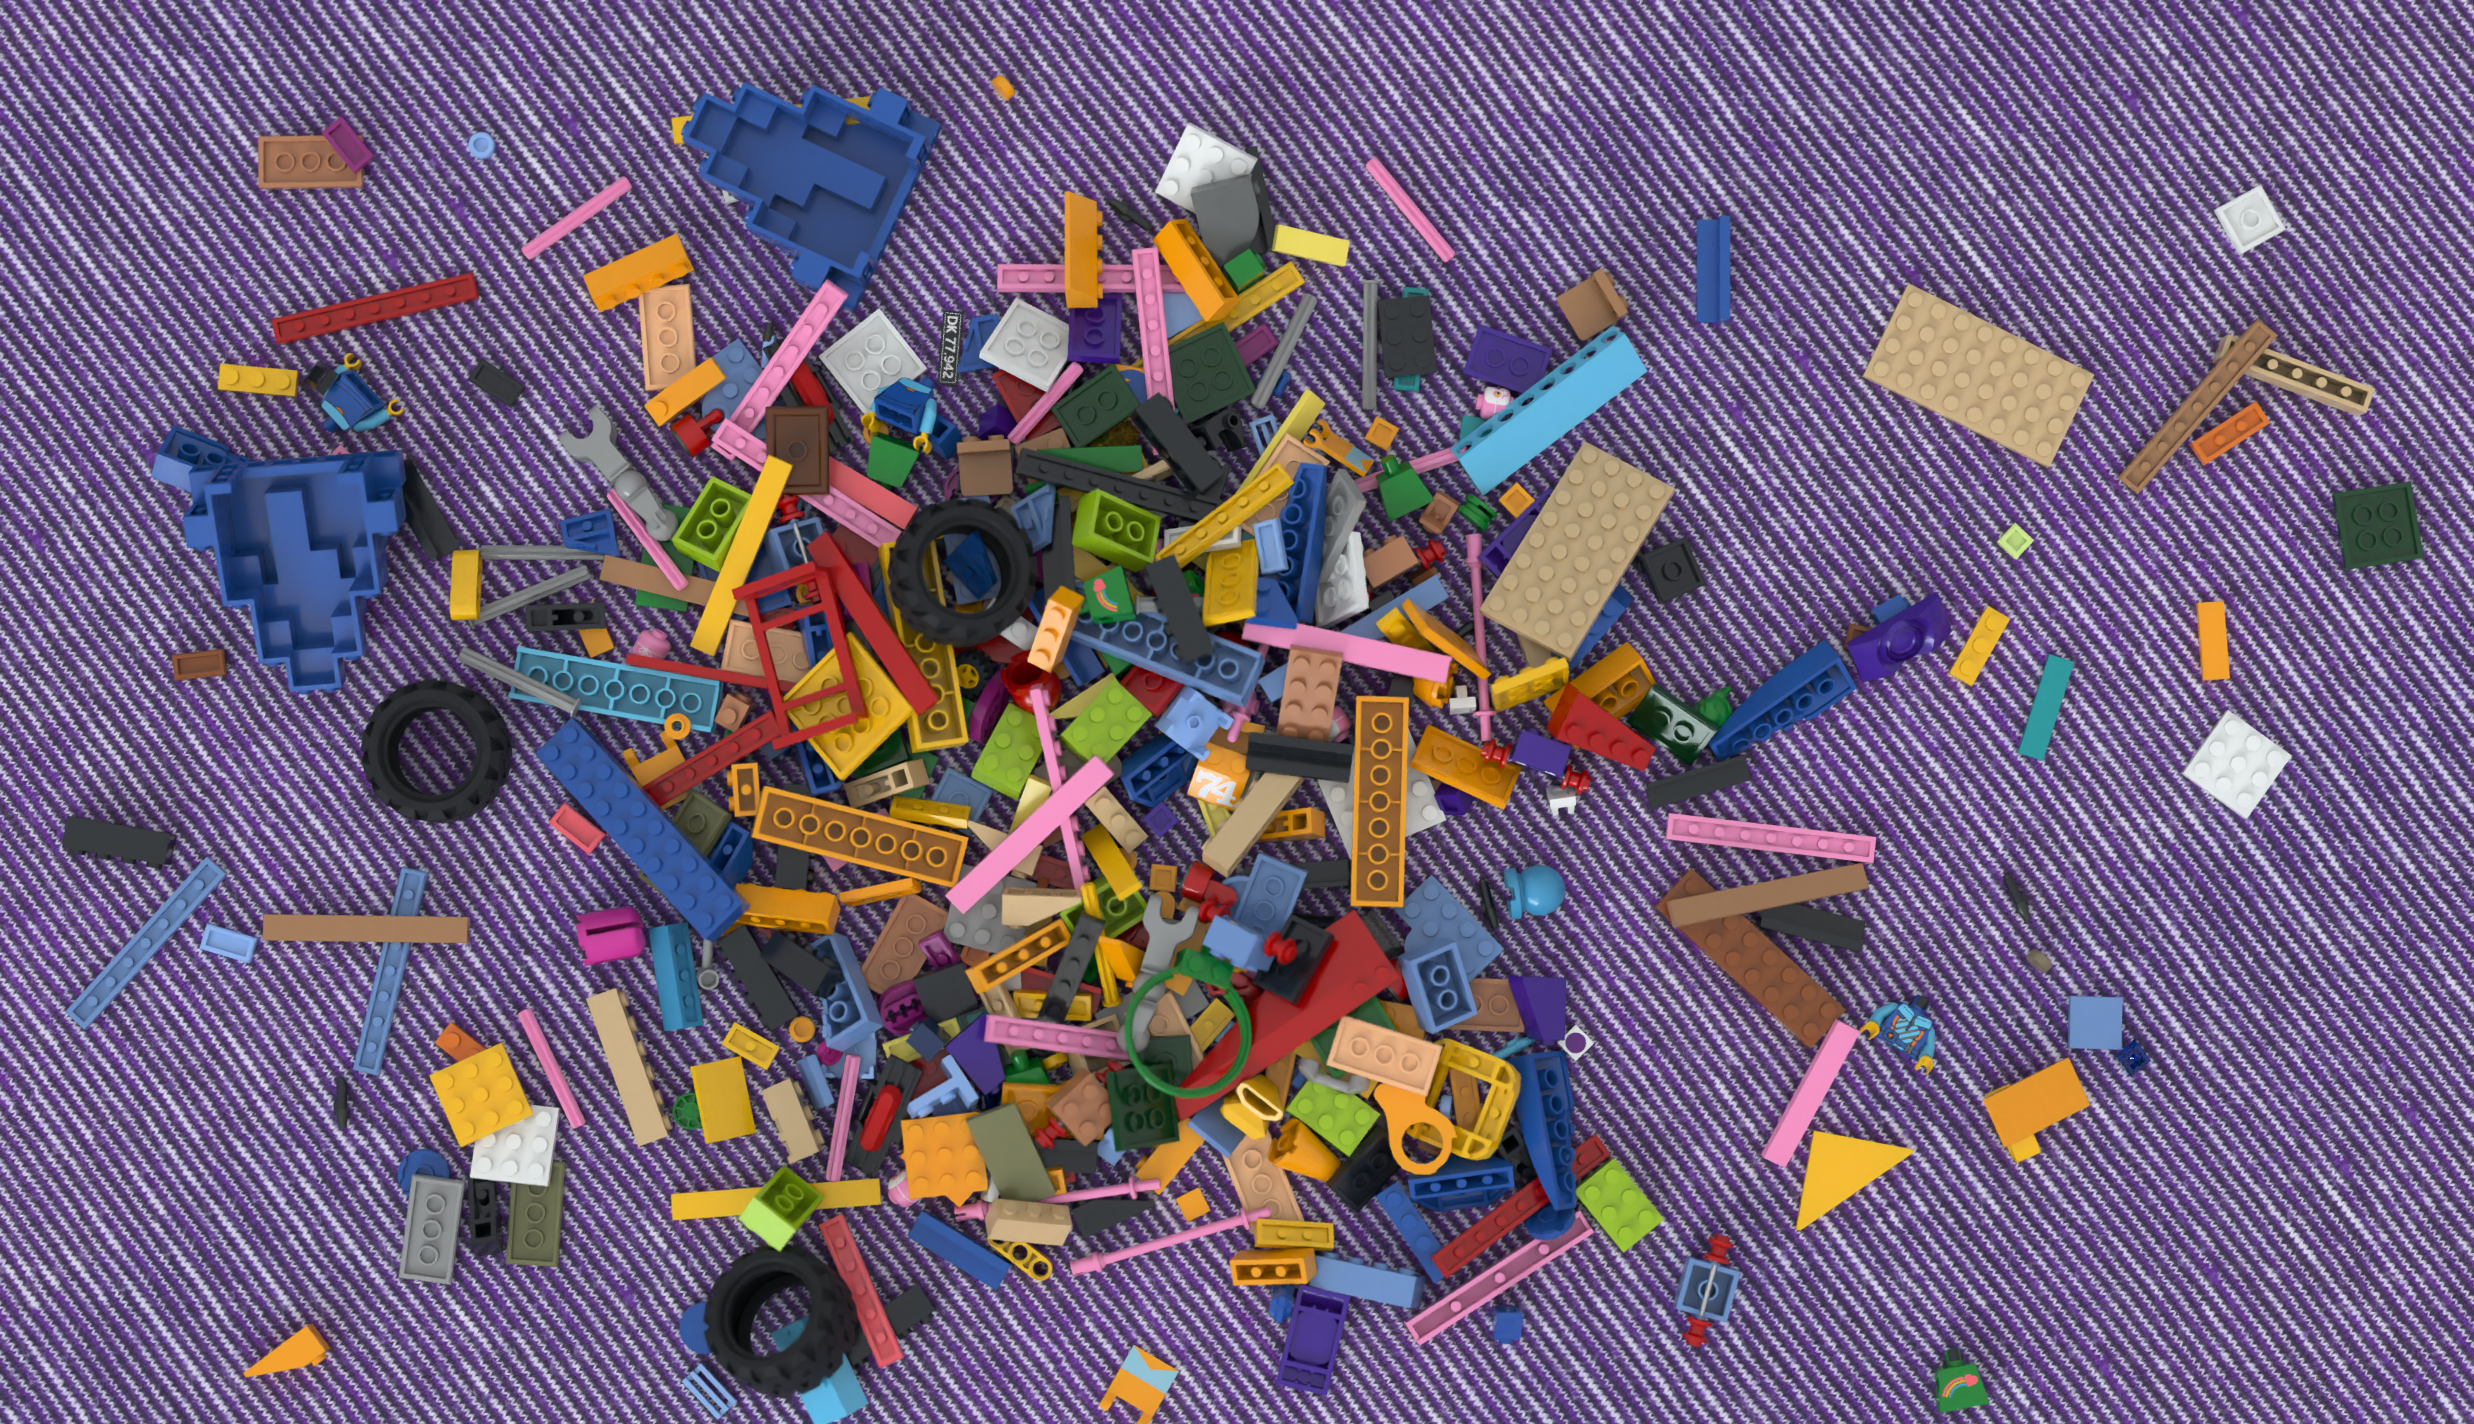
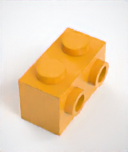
[727,763,760,817]

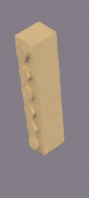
[2212,334,2375,416]
[1201,773,1306,879]
[586,988,673,1147]

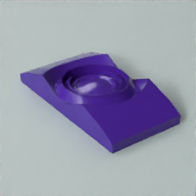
[1477,487,1553,579]
[1846,592,1952,682]
[1276,1284,1351,1396]

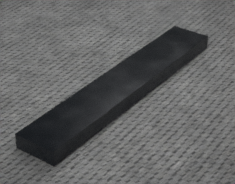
[1027,911,1106,1058]

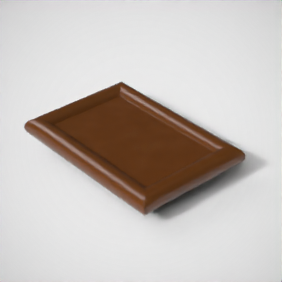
[765,406,830,495]

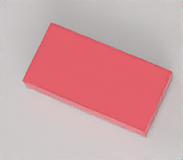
[549,802,607,855]

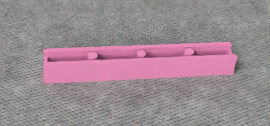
[1242,621,1452,683]
[1404,1208,1594,1345]

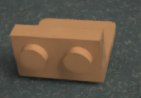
[1557,268,1629,341]
[957,435,1013,497]

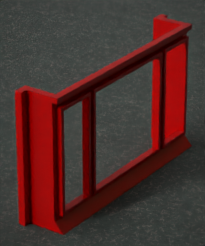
[732,561,869,750]

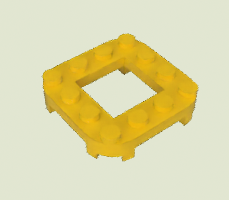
[1407,1038,1521,1160]

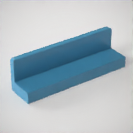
[648,922,704,1031]

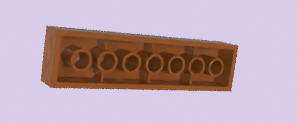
[1653,868,1846,1049]

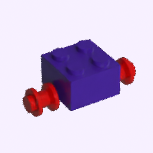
[1480,727,1592,795]

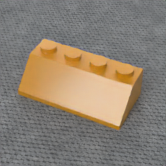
[1065,191,1103,308]
[1543,642,1656,750]

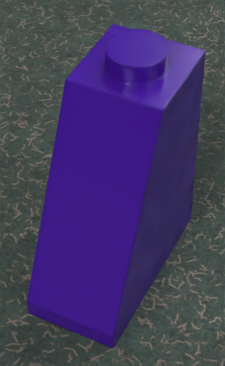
[1508,976,1566,1045]
[943,1013,1006,1096]

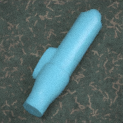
[1491,1036,1536,1060]

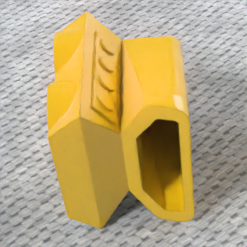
[1220,1074,1283,1140]

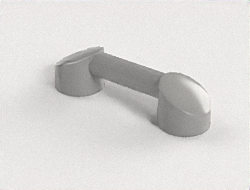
[696,938,719,990]
[1298,1058,1370,1094]

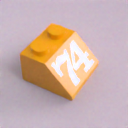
[1187,742,1250,812]

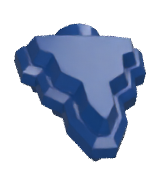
[1269,1284,1294,1323]

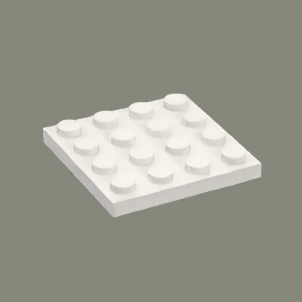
[1317,729,1446,860]

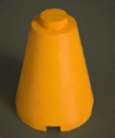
[1268,1118,1341,1182]

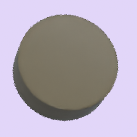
[2026,949,2052,973]

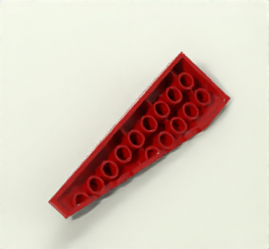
[1175,909,1400,1121]

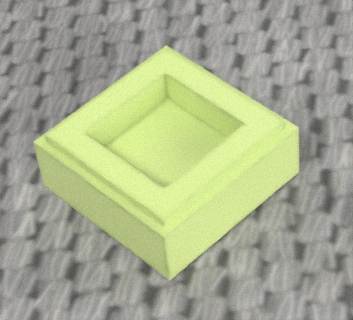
[1996,523,2034,560]

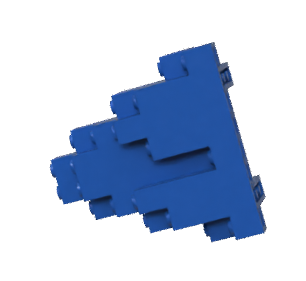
[681,82,942,313]
[182,450,406,694]

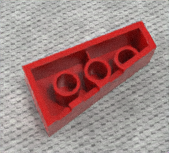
[1546,682,1656,772]

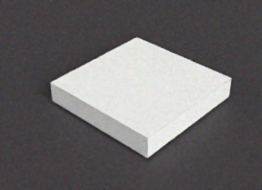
[2214,185,2286,255]

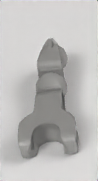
[558,405,679,541]
[1116,893,1199,1054]

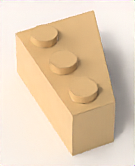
[761,1077,825,1164]

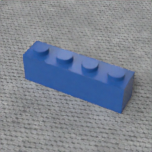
[1375,1180,1444,1284]

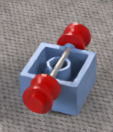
[763,495,823,603]
[1198,898,1297,972]
[1673,1233,1741,1347]

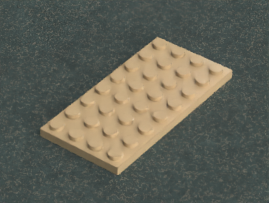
[1862,283,2094,468]
[1479,441,1675,661]

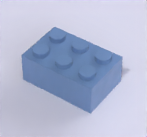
[1397,937,1478,1034]

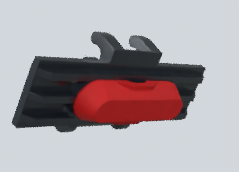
[763,337,855,454]
[843,1054,923,1178]

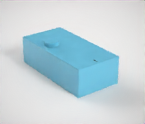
[771,1314,869,1424]

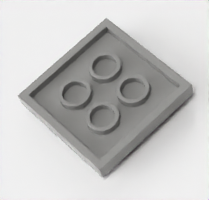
[943,864,1037,953]

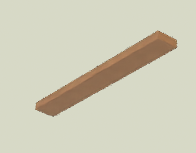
[2117,318,2278,494]
[1667,863,1869,928]
[263,914,470,943]

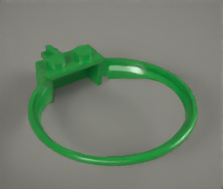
[1124,931,1252,1098]

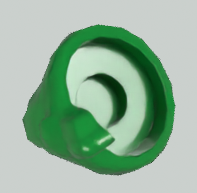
[1693,686,1733,735]

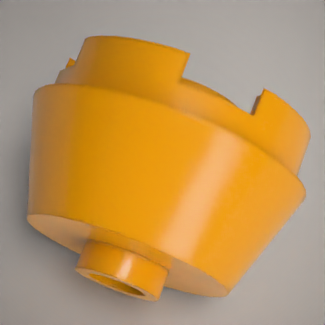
[1413,662,1458,709]

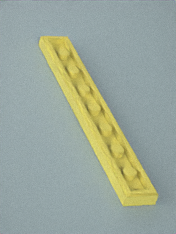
[1191,389,1326,572]

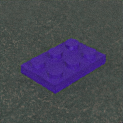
[1067,293,1122,364]
[1462,324,1553,399]

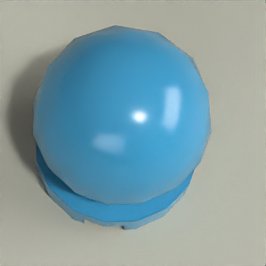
[1504,864,1566,919]

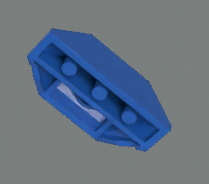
[1551,584,1635,672]
[788,717,845,797]
[1121,733,1197,808]
[707,821,753,887]
[1408,1155,1515,1212]

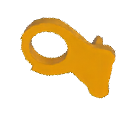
[1374,1083,1457,1174]

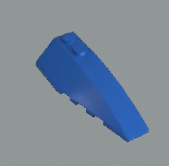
[151,425,251,493]
[1258,462,1327,624]
[1708,639,1857,761]
[1507,1050,1576,1211]

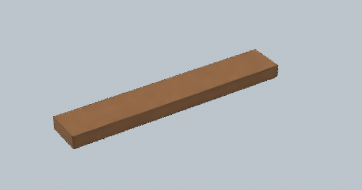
[599,555,749,617]

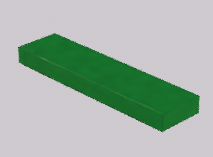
[1037,444,1142,472]

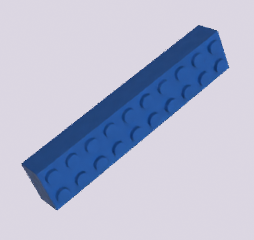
[535,717,751,942]

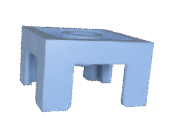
[1155,685,1234,762]
[821,1025,878,1079]

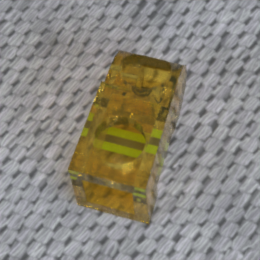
[1088,419,1139,447]

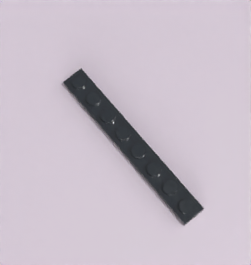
[1015,448,1223,523]

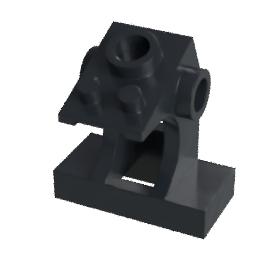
[1189,410,1246,452]

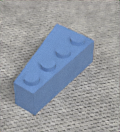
[811,932,884,1052]
[1310,1251,1426,1308]

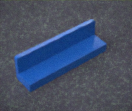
[1696,216,1730,323]
[1029,587,1107,687]
[908,1209,1013,1290]

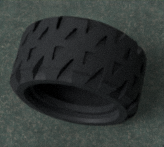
[887,498,1038,647]
[361,680,512,823]
[703,1244,857,1398]

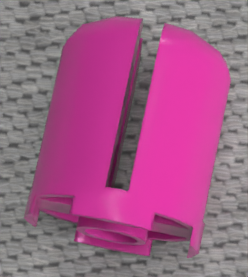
[576,906,646,966]

